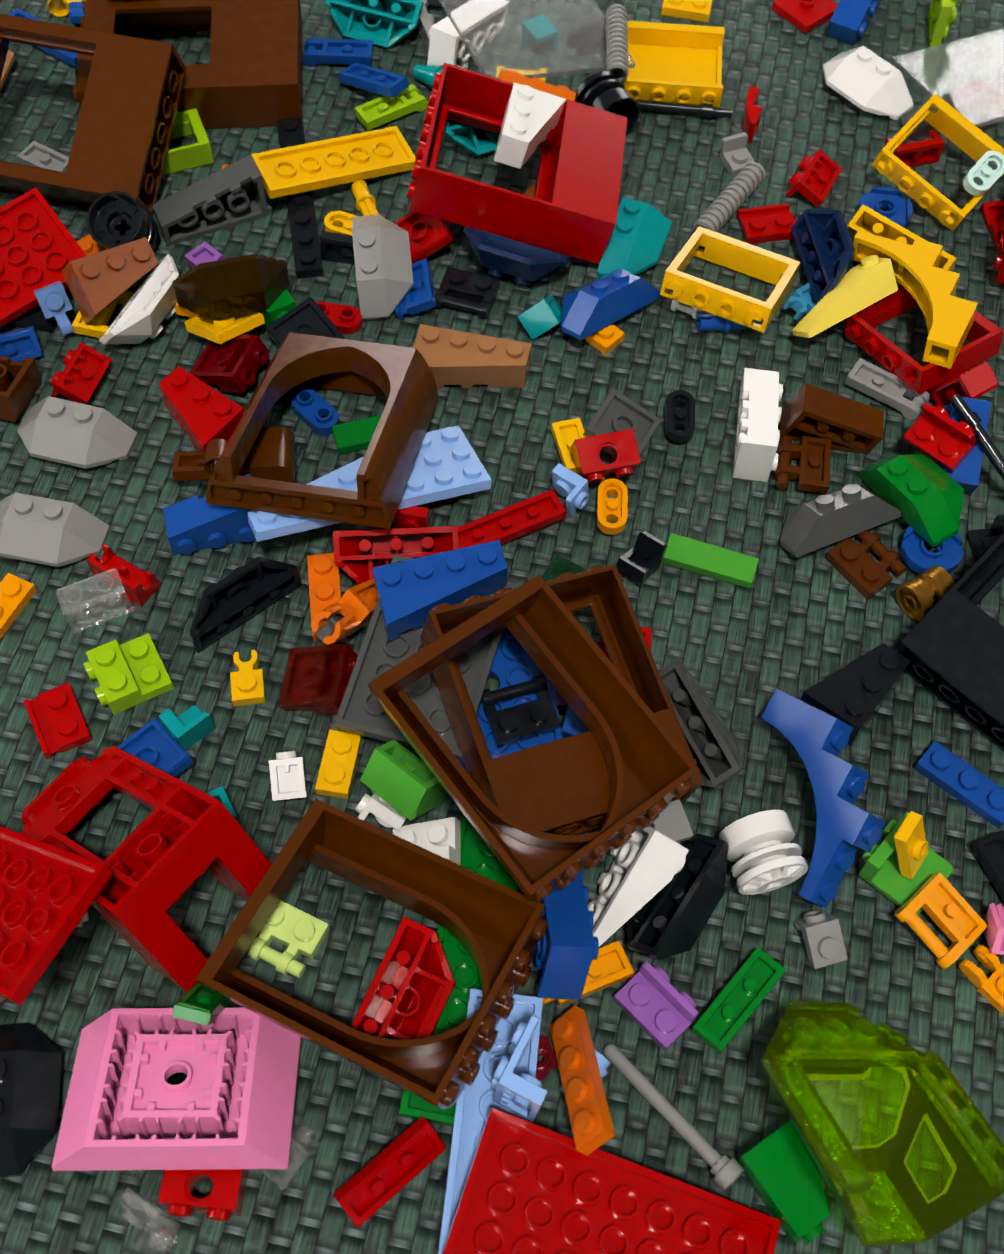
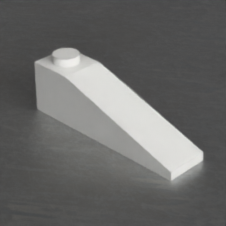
[587,825,689,947]

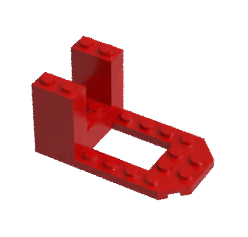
[19,746,272,992]

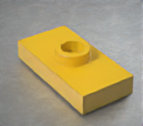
[894,811,929,880]

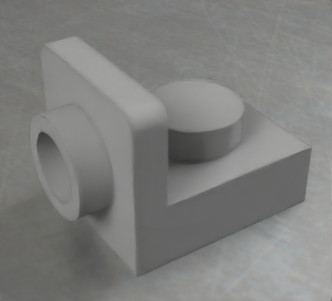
[719,132,755,178]

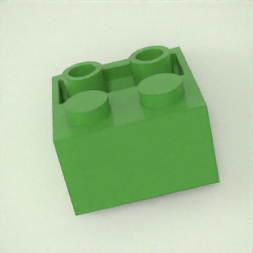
[360,740,450,821]

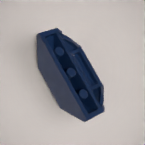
[791,209,855,304]
[463,226,573,285]

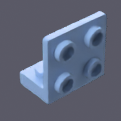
[490,1014,548,1123]

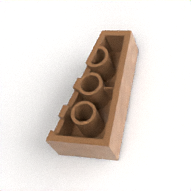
[413,324,532,389]

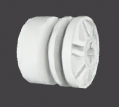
[719,809,809,895]

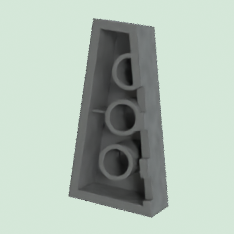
[152,154,268,246]

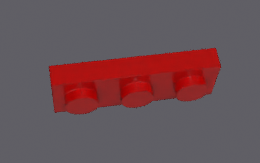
[333,1116,447,1228]

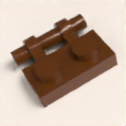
[774,436,832,494]
[825,530,907,600]

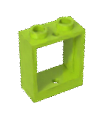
[162,108,214,176]

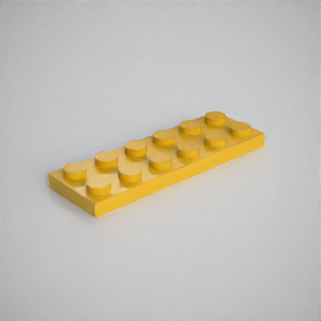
[251,126,416,199]

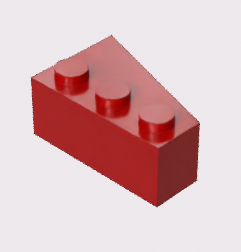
[159,366,244,451]

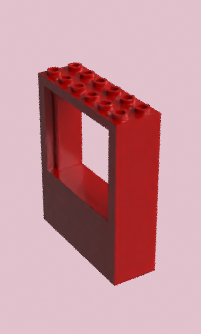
[407,62,628,264]

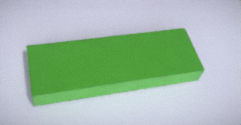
[661,533,759,589]

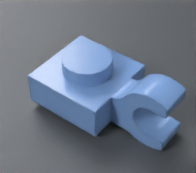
[33,281,74,336]

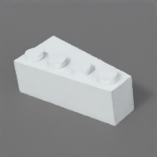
[427,0,509,69]
[732,368,783,482]

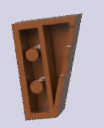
[61,237,158,324]

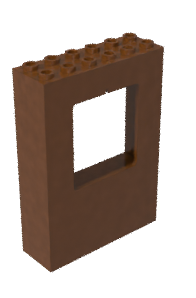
[73,0,303,129]

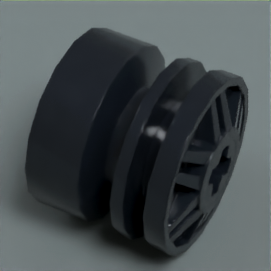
[574,71,640,135]
[86,191,158,250]

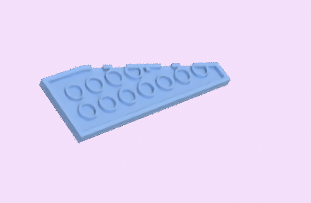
[247,425,492,542]

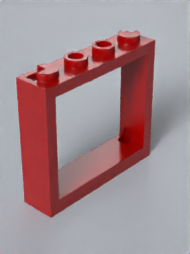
[845,286,1003,394]

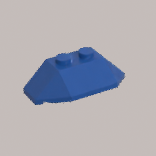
[561,269,662,340]

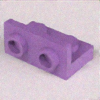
[613,961,699,1052]

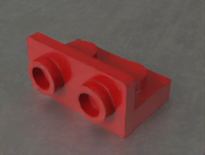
[785,149,842,207]
[50,342,112,405]
[903,402,976,472]

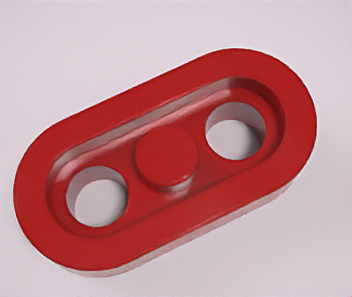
[316,302,363,335]

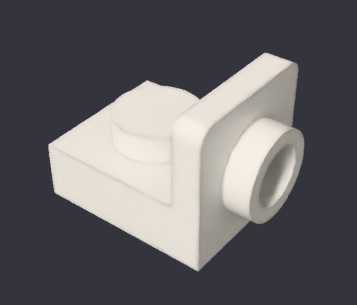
[269,751,307,801]
[355,793,407,831]

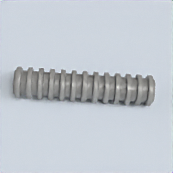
[605,4,629,83]
[693,161,766,233]

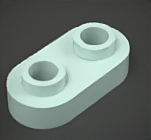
[963,151,1004,196]

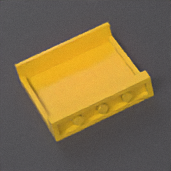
[622,21,725,107]

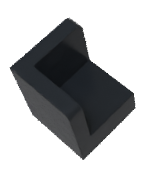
[966,515,1004,562]

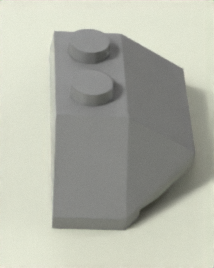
[352,215,414,321]
[17,396,138,469]
[0,492,111,567]

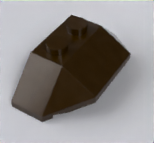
[173,254,290,321]

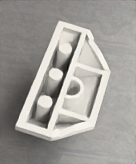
[822,46,914,120]
[99,254,179,345]

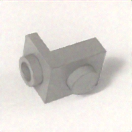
[794,910,848,969]

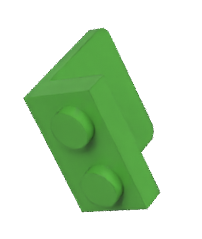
[858,812,953,915]

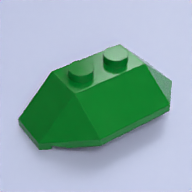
[858,454,964,547]

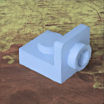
[552,463,590,516]

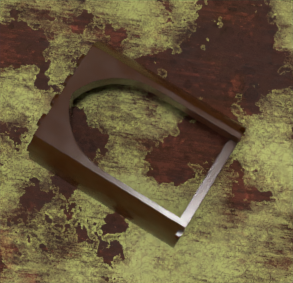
[206,332,439,529]
[368,574,700,903]
[196,799,549,1110]

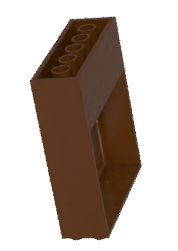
[0,14,187,217]
[420,564,703,859]

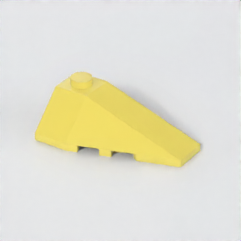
[792,255,898,338]

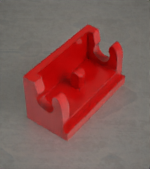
[880,129,945,168]
[86,544,161,607]

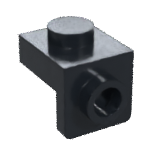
[616,530,667,583]

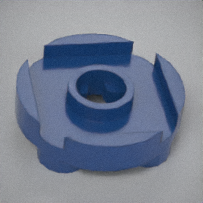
[857,187,913,227]
[898,526,964,574]

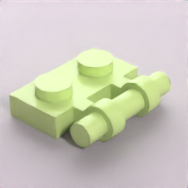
[247,900,330,978]

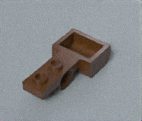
[172,427,296,483]

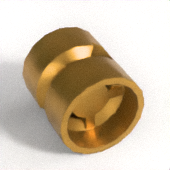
[896,565,956,621]

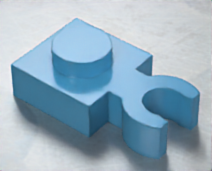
[783,283,816,320]

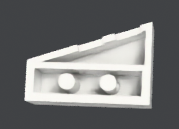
[494,83,566,169]

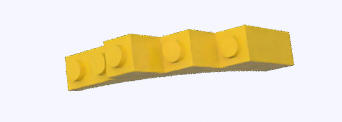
[853,230,978,369]

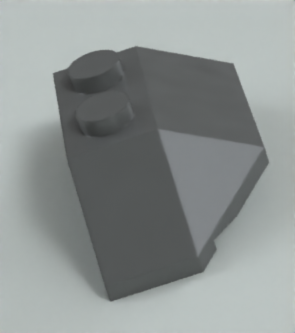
[780,483,901,558]
[659,659,743,788]

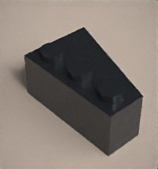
[801,643,911,746]

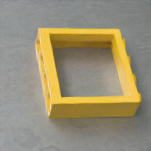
[872,93,1004,232]
[660,226,801,333]

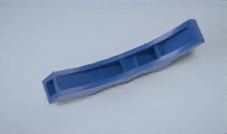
[761,689,886,908]

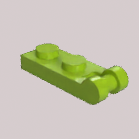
[355,84,429,131]

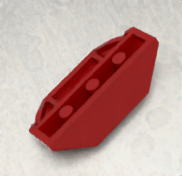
[333,526,459,584]
[351,916,456,1040]

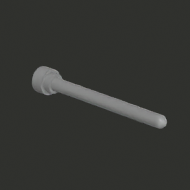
[603,1044,745,1192]

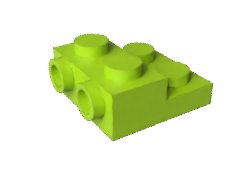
[927,0,962,49]
[83,633,174,715]

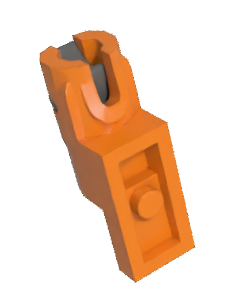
[311,578,378,645]

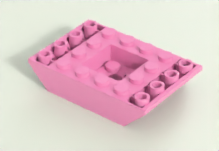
[51,1007,301,1171]

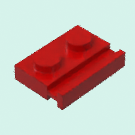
[736,203,796,244]
[24,682,92,759]

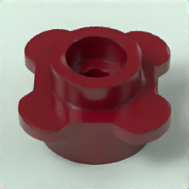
[535,1036,558,1081]

